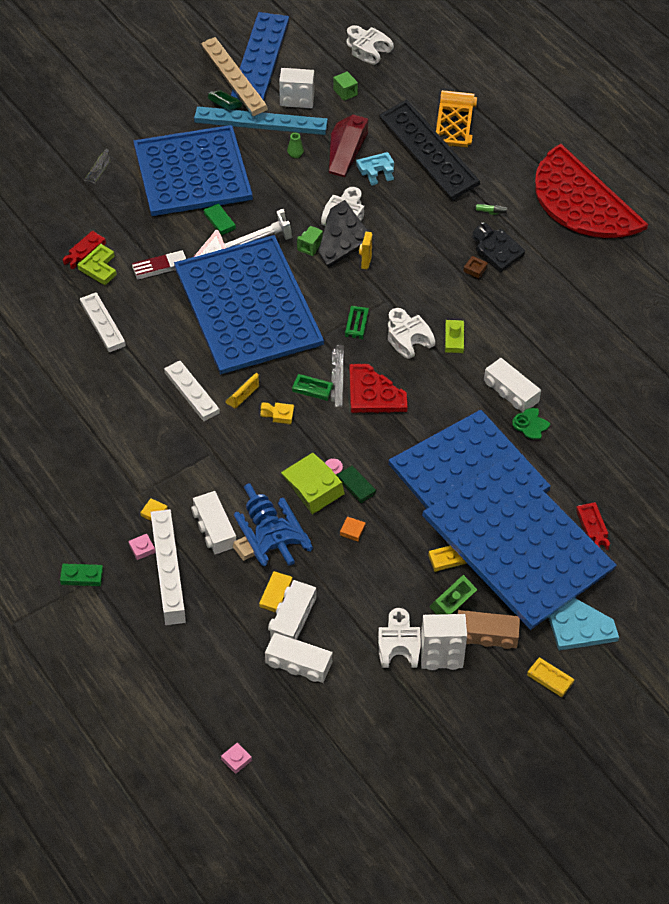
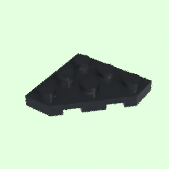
[319,200,373,268]

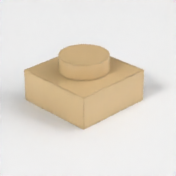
[232,537,255,561]

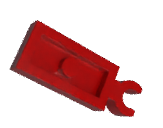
[63,231,106,269]
[576,502,610,550]

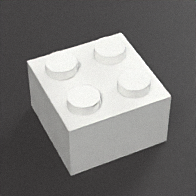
[279,68,314,108]

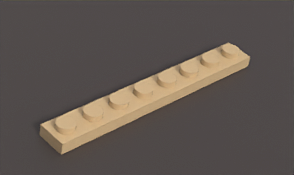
[201,37,268,116]

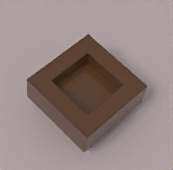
[463,256,488,279]

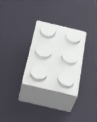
[420,614,467,670]

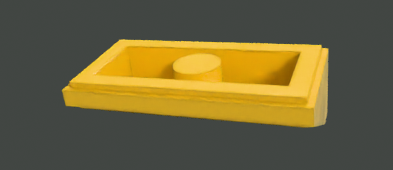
[225,373,259,408]

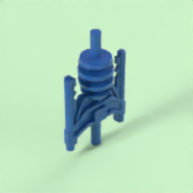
[234,484,313,566]

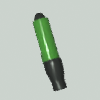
[473,204,507,215]

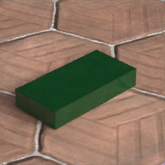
[208,90,242,110]
[337,465,376,503]

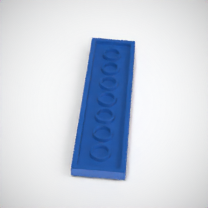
[231,12,289,103]

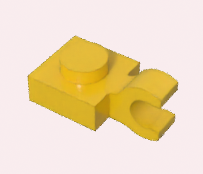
[260,403,294,424]

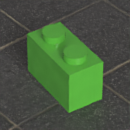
[429,575,477,615]

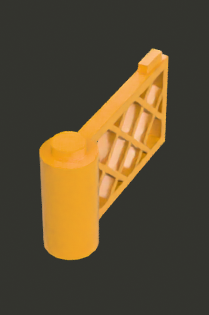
[436,91,477,148]

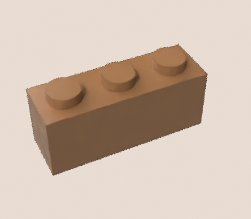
[458,610,520,649]

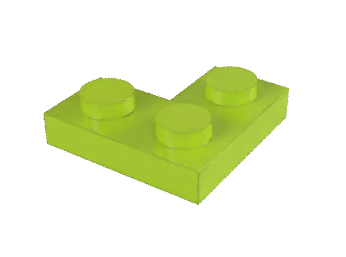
[78,244,117,285]

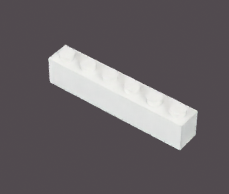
[151,509,186,625]

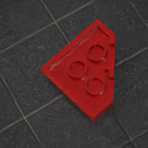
[350,364,407,413]

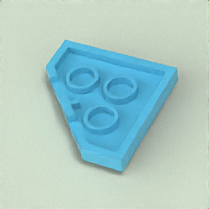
[549,598,619,651]

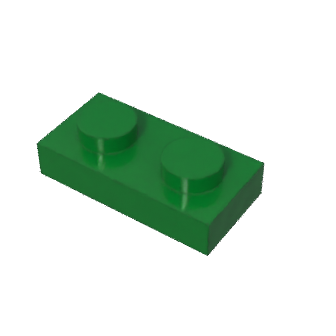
[60,564,103,586]

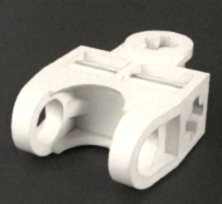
[347,25,394,65]
[321,187,364,226]
[388,308,435,359]
[378,608,421,668]

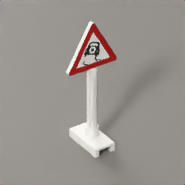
[194,209,292,257]

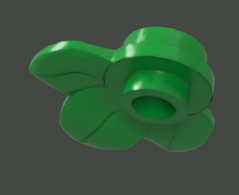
[512,408,550,439]

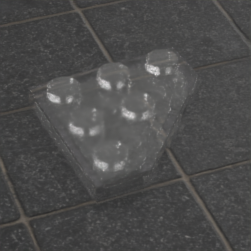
[331,345,344,407]

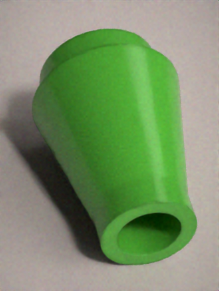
[287,133,304,158]

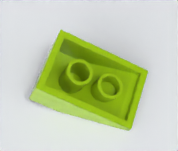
[281,453,345,514]

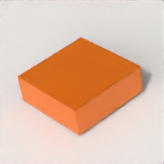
[340,517,366,541]

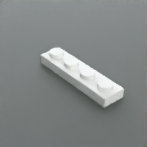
[80,293,126,352]
[164,361,220,421]

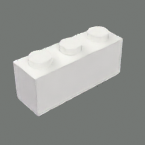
[484,358,541,412]
[191,491,236,555]
[268,580,316,640]
[265,633,332,683]

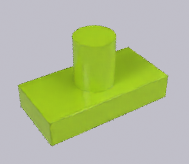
[445,320,464,353]

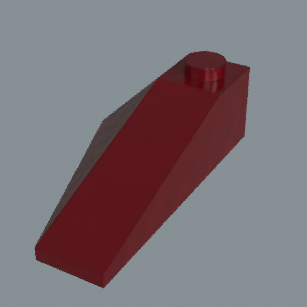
[329,115,368,177]

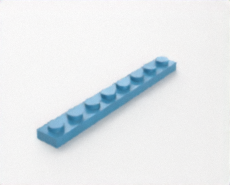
[194,107,328,135]

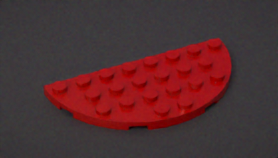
[535,144,648,238]

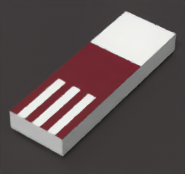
[132,250,186,280]

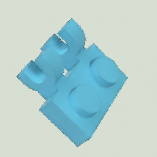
[356,152,394,185]

